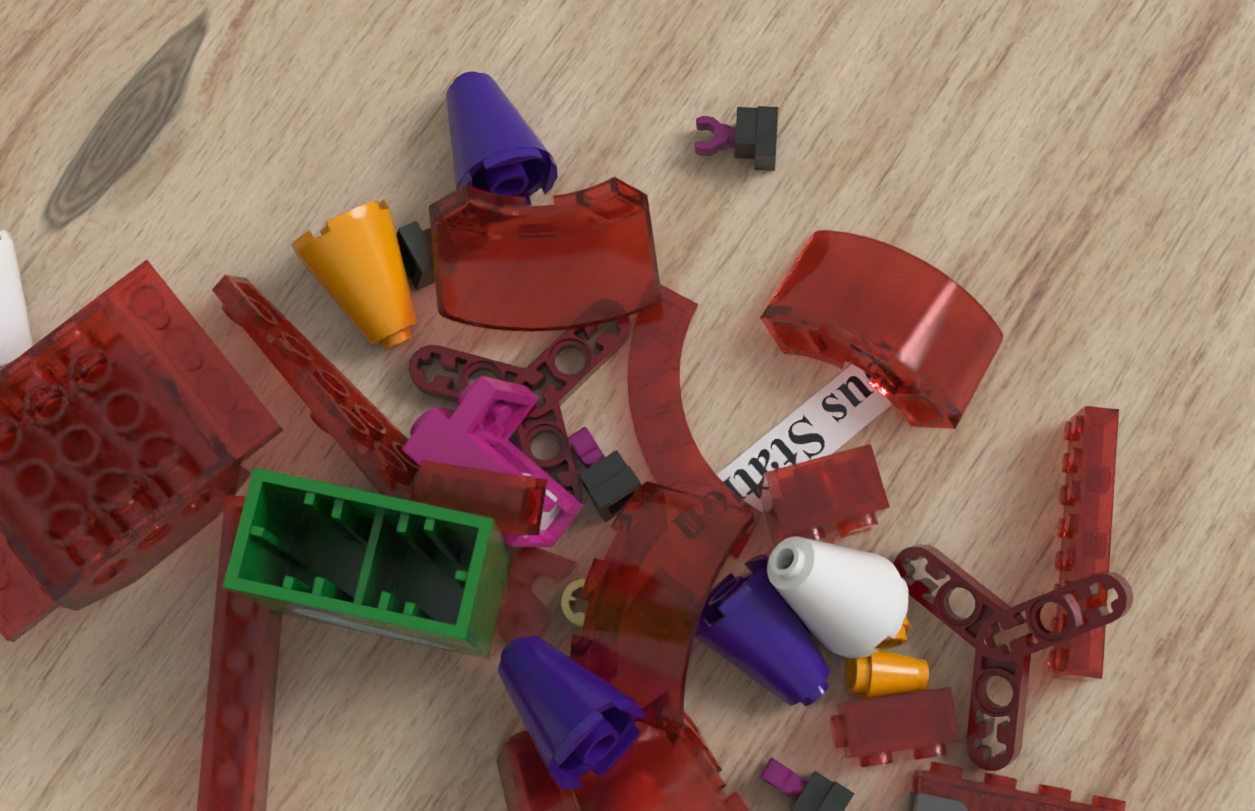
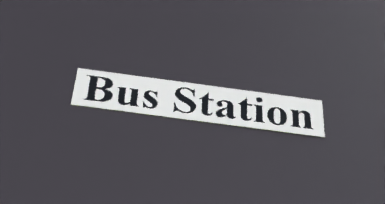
[655,334,926,569]

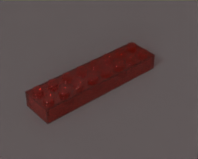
[1048,406,1119,682]

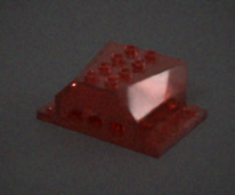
[0,259,284,642]

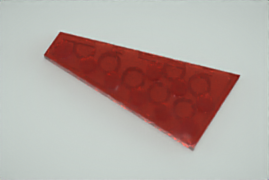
[212,274,455,507]

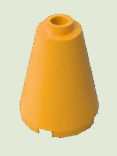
[292,199,418,351]

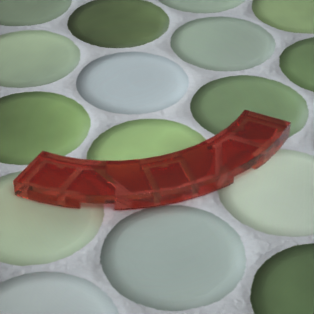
[627,281,763,561]

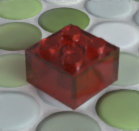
[757,444,890,548]

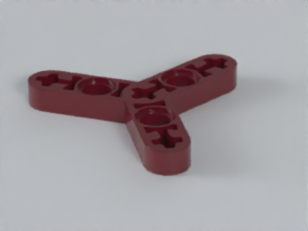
[409,300,631,503]
[893,544,1133,771]

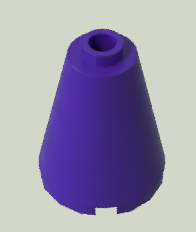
[446,71,558,218]
[684,554,830,706]
[498,636,645,789]

